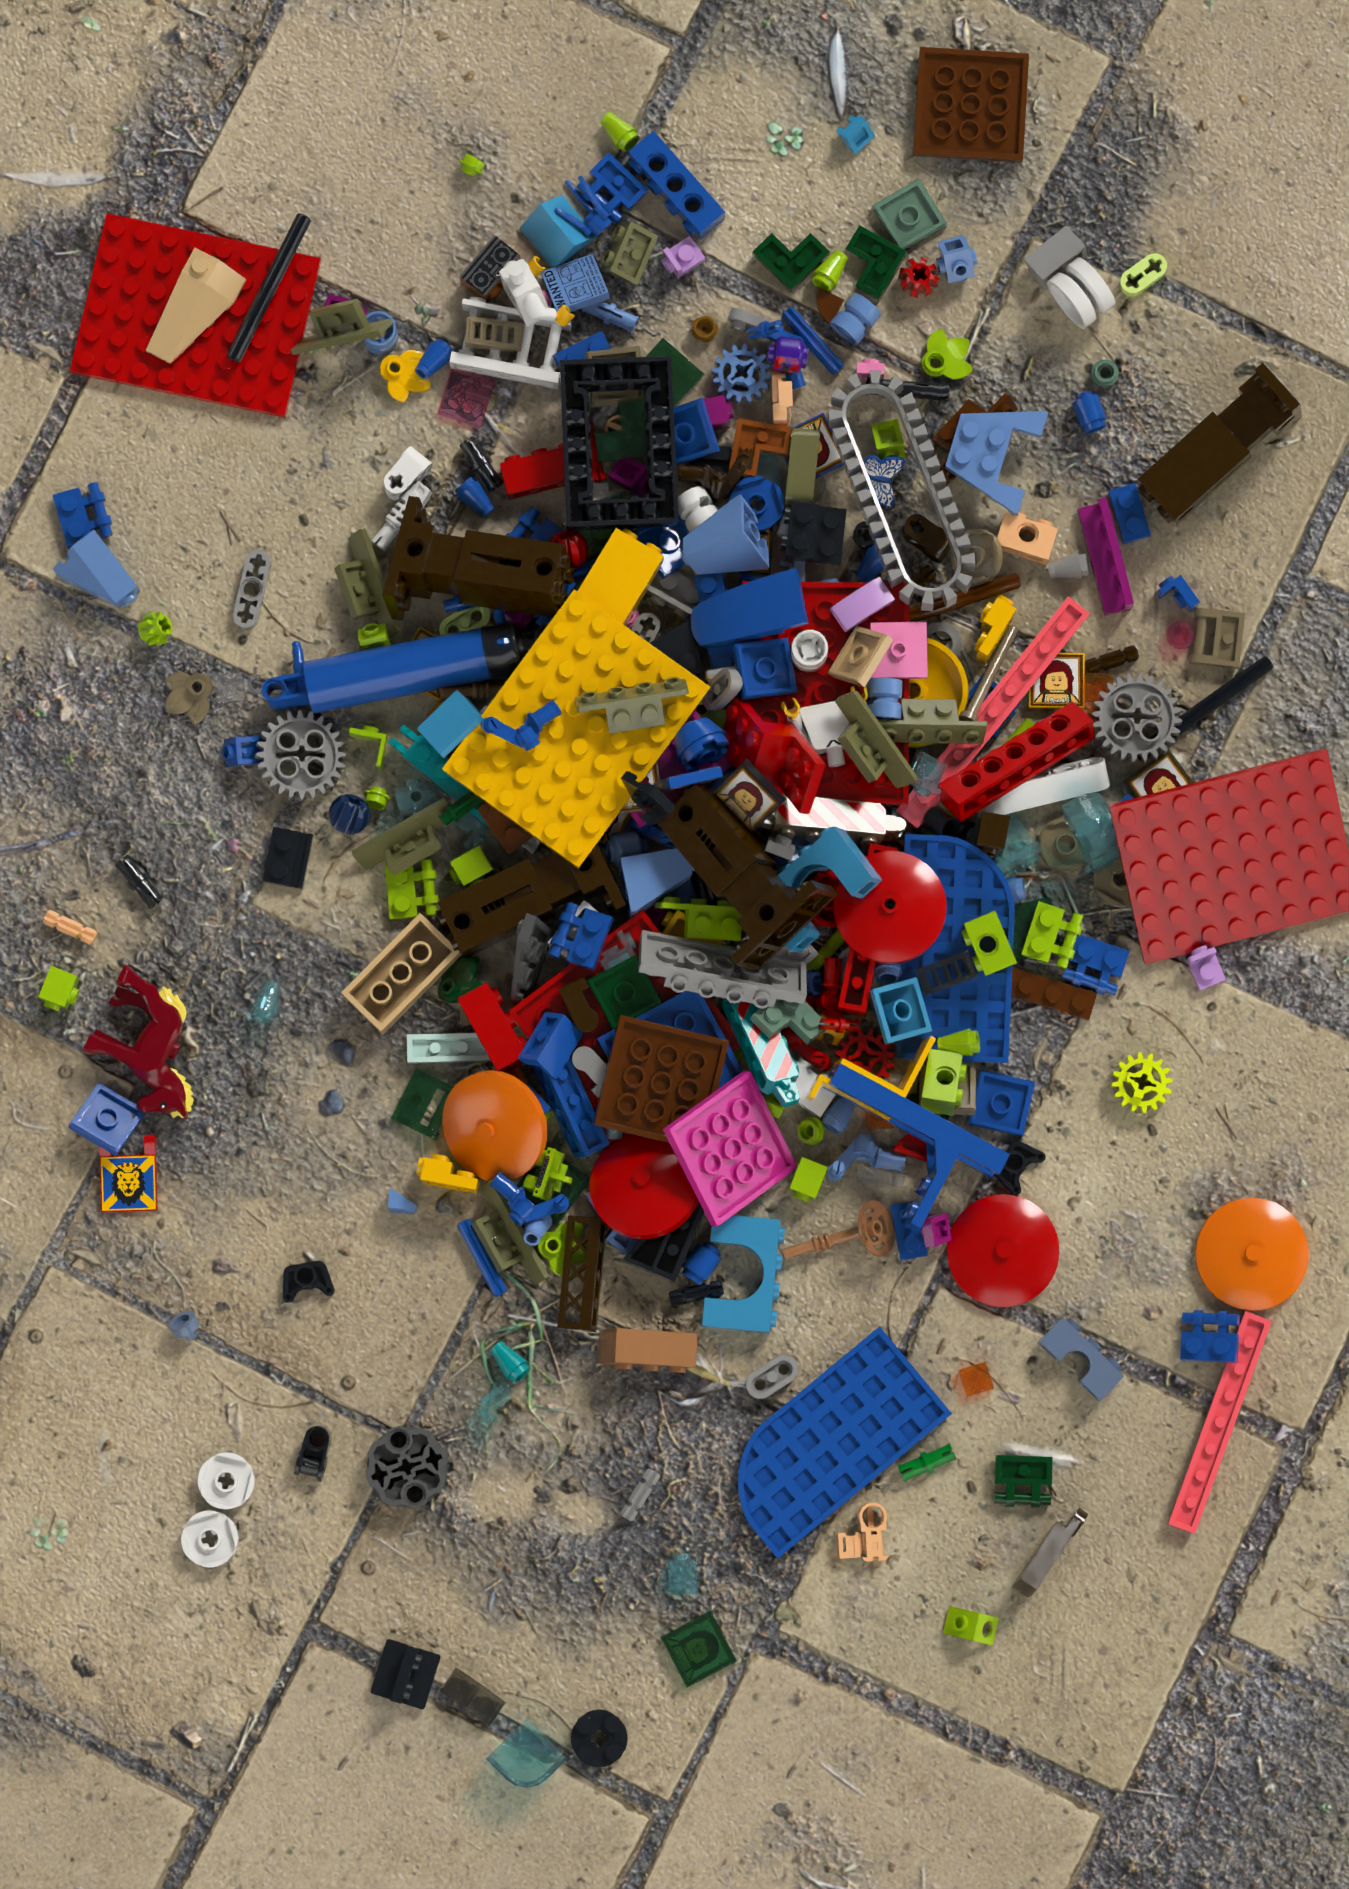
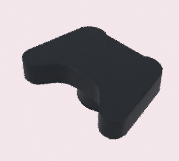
[994,1141,1046,1196]
[283,1261,335,1303]

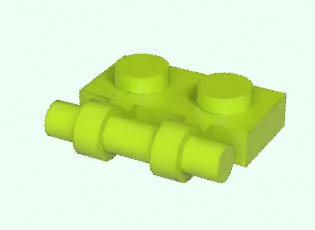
[385,860,439,921]
[1021,901,1084,969]

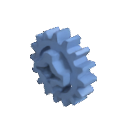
[712,344,771,405]

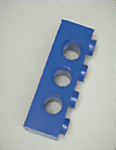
[628,130,725,240]

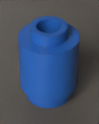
[1072,391,1107,434]
[682,1242,722,1285]

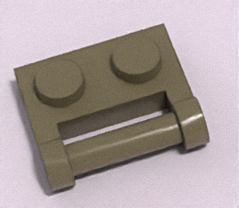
[1189,608,1245,669]

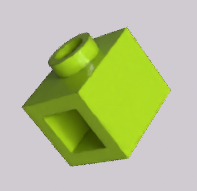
[449,846,494,889]
[38,966,80,1012]

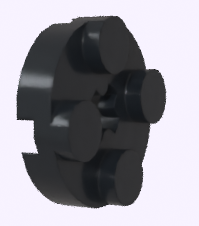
[571,1709,628,1767]

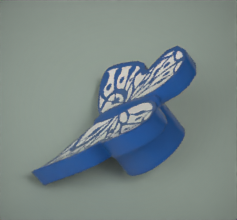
[861,455,905,508]

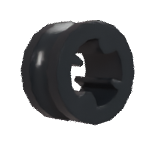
[853,521,875,548]

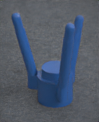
[555,176,612,237]

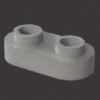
[727,308,780,342]
[703,668,743,711]
[746,1355,798,1399]

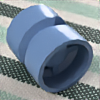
[830,293,881,345]
[363,311,398,355]
[866,678,903,720]

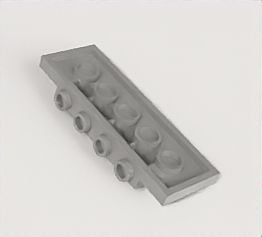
[639,930,807,1009]

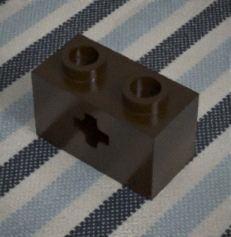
[975,811,1010,860]

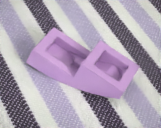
[830,577,895,632]

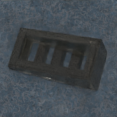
[915,950,978,996]

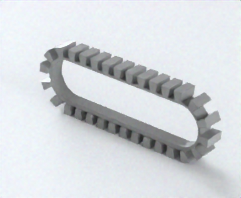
[828,370,975,611]

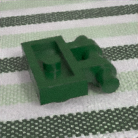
[994,1455,1053,1508]

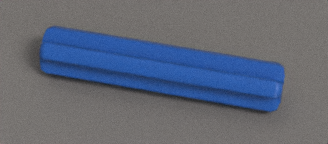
[782,307,844,375]
[457,1219,507,1297]

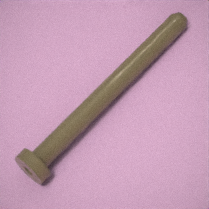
[959,625,1018,721]

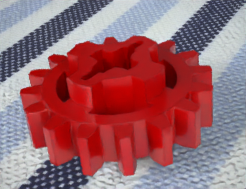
[834,1029,895,1079]

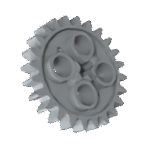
[1091,673,1182,764]
[255,710,346,801]

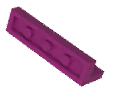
[1077,497,1134,616]

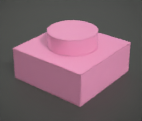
[856,359,885,380]

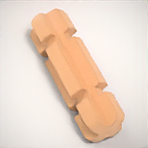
[43,910,97,945]

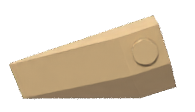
[146,248,246,364]

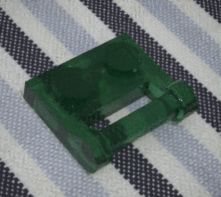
[391,1068,454,1141]

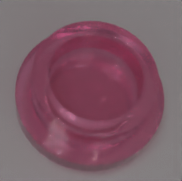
[1166,621,1194,649]

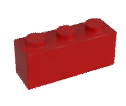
[500,443,565,500]
[457,983,526,1073]

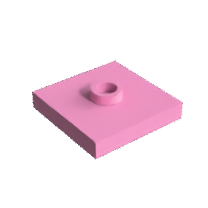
[870,622,928,679]

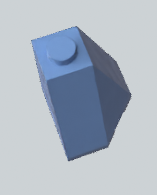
[681,494,769,575]
[53,530,140,609]
[617,848,695,918]

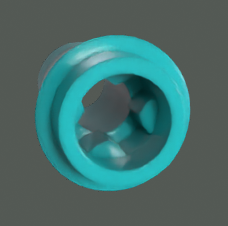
[490,1341,530,1384]

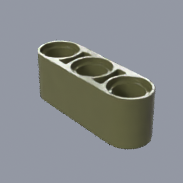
[785,428,820,507]

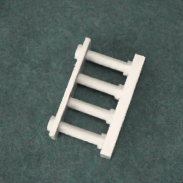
[449,297,572,389]

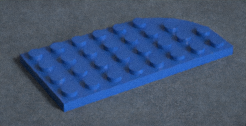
[896,834,1015,1063]
[738,1326,952,1559]

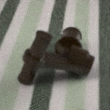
[678,448,755,499]

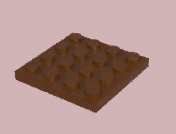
[913,47,1029,163]
[593,1014,729,1143]

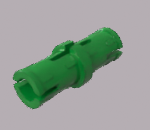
[897,1443,957,1482]

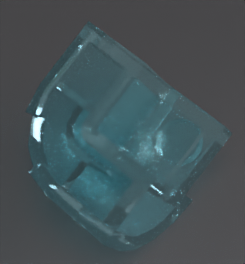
[1061,792,1119,874]
[486,1717,567,1788]

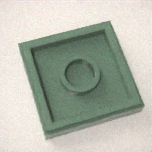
[872,178,947,250]

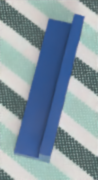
[532,1057,610,1158]

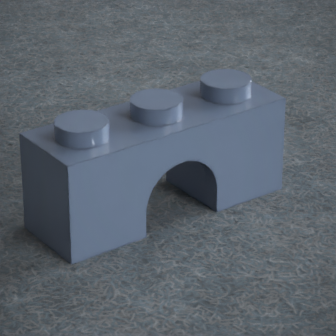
[1038,1317,1124,1402]

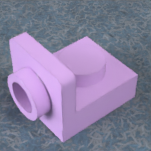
[661,236,705,278]
[1186,945,1226,991]

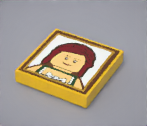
[1028,653,1085,710]

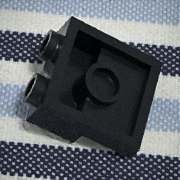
[780,501,847,566]

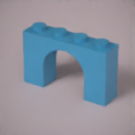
[777,826,883,953]
[702,1215,785,1334]

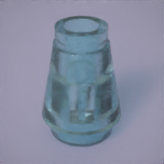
[250,980,281,1024]

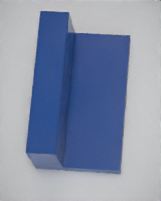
[518,1012,583,1080]

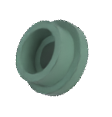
[1091,359,1119,387]

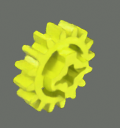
[1111,1052,1173,1114]

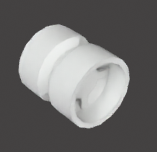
[678,486,718,532]
[791,630,828,672]

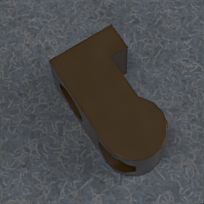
[557,976,599,1032]

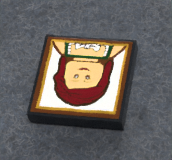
[713,759,786,834]

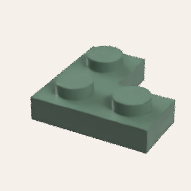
[750,999,828,1045]

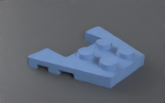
[945,411,1048,516]

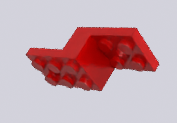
[723,695,826,814]

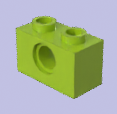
[961,910,1017,976]
[921,1049,967,1116]

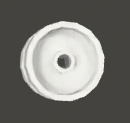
[1047,257,1116,329]

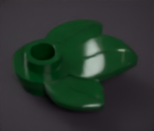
[438,956,483,1003]

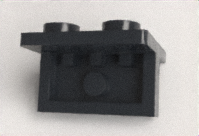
[371,1639,441,1709]

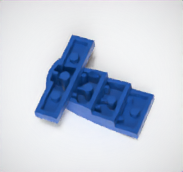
[691,568,809,670]

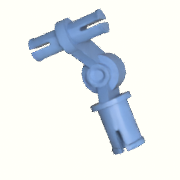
[826,1134,906,1183]

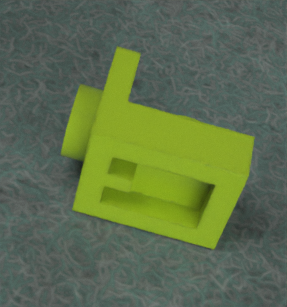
[871,419,906,460]

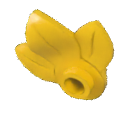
[379,350,431,403]

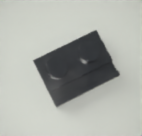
[263,827,314,890]

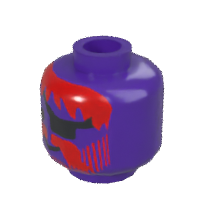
[767,336,808,374]

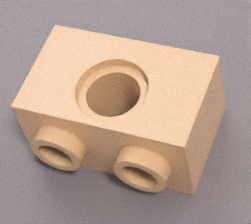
[997,512,1058,565]

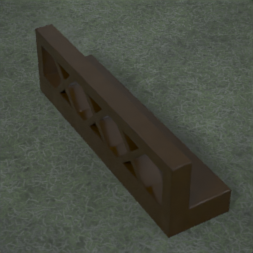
[557,1215,607,1332]

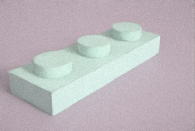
[407,1033,491,1064]

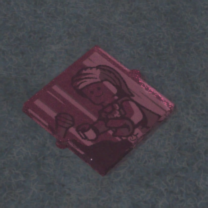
[438,369,495,427]

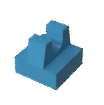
[836,115,875,155]

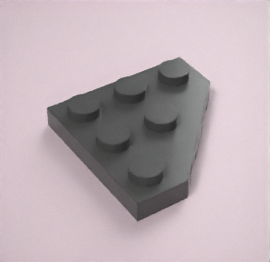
[509,913,555,1006]

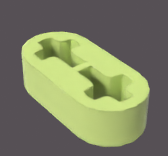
[1119,253,1167,297]

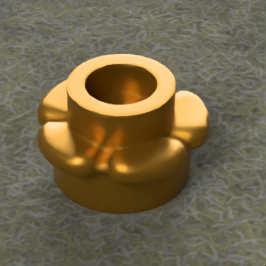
[692,316,719,343]

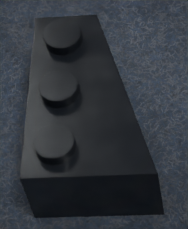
[650,619,703,676]
[623,1202,705,1283]

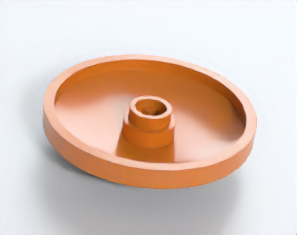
[442,1070,547,1181]
[1195,1198,1309,1311]

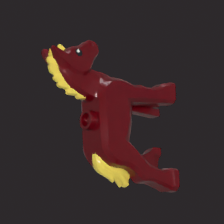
[82,965,194,1120]

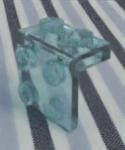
[966,812,1043,880]

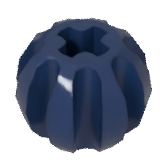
[328,794,370,835]

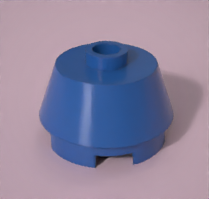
[674,718,730,772]

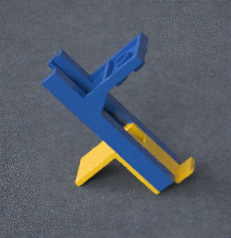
[806,1036,1010,1231]

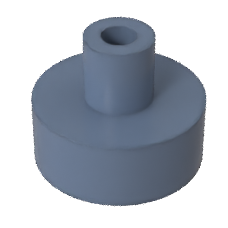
[169,1311,199,1341]

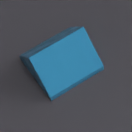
[519,195,596,268]
[417,690,484,758]
[869,977,932,1044]

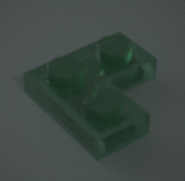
[594,399,647,463]

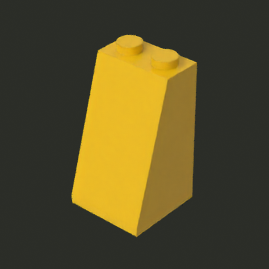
[577,528,664,626]

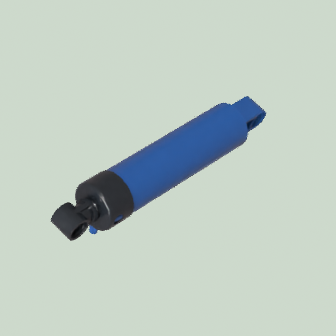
[262,609,548,713]

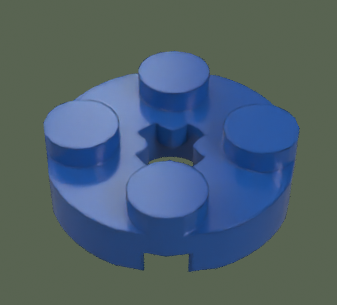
[729,476,784,533]

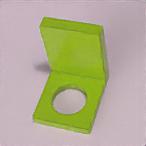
[349,726,388,771]
[943,1606,999,1645]

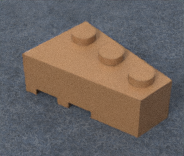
[598,1328,697,1373]

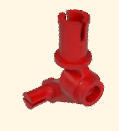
[814,958,860,1033]
[781,996,831,1071]

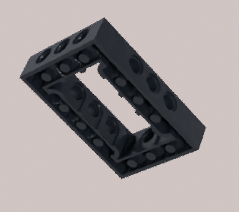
[559,356,679,531]

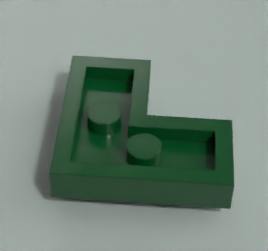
[846,225,908,301]
[752,233,830,292]

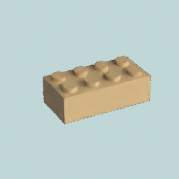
[341,913,461,1035]

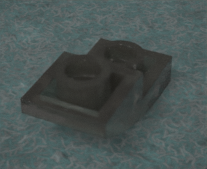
[440,1668,506,1726]

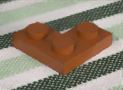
[729,418,792,477]

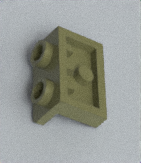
[600,221,658,286]

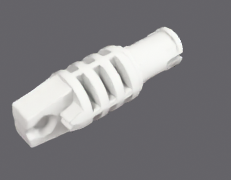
[371,481,432,552]

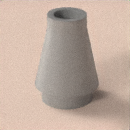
[1048,552,1090,579]

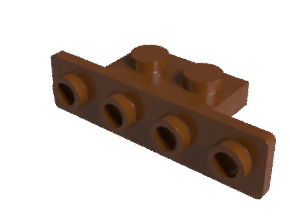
[932,393,1018,486]

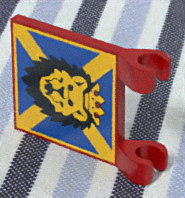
[99,1135,158,1212]

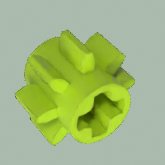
[138,611,172,646]

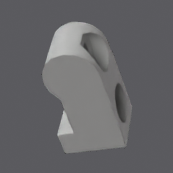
[571,1046,607,1098]

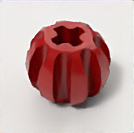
[898,257,940,298]
[549,531,588,569]

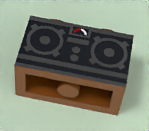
[460,235,521,303]

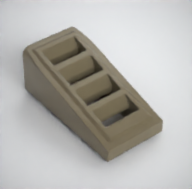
[465,317,523,352]

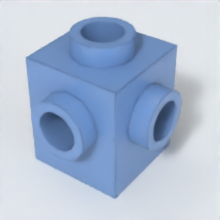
[936,235,978,283]

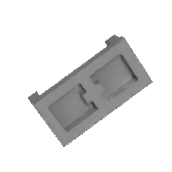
[1024,225,1087,291]

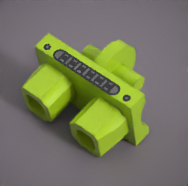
[523,1147,573,1201]

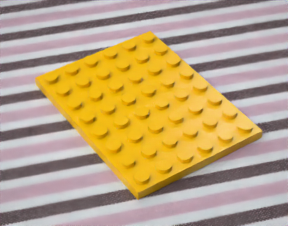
[442,589,711,869]

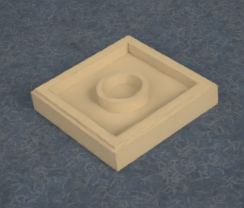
[828,626,893,687]

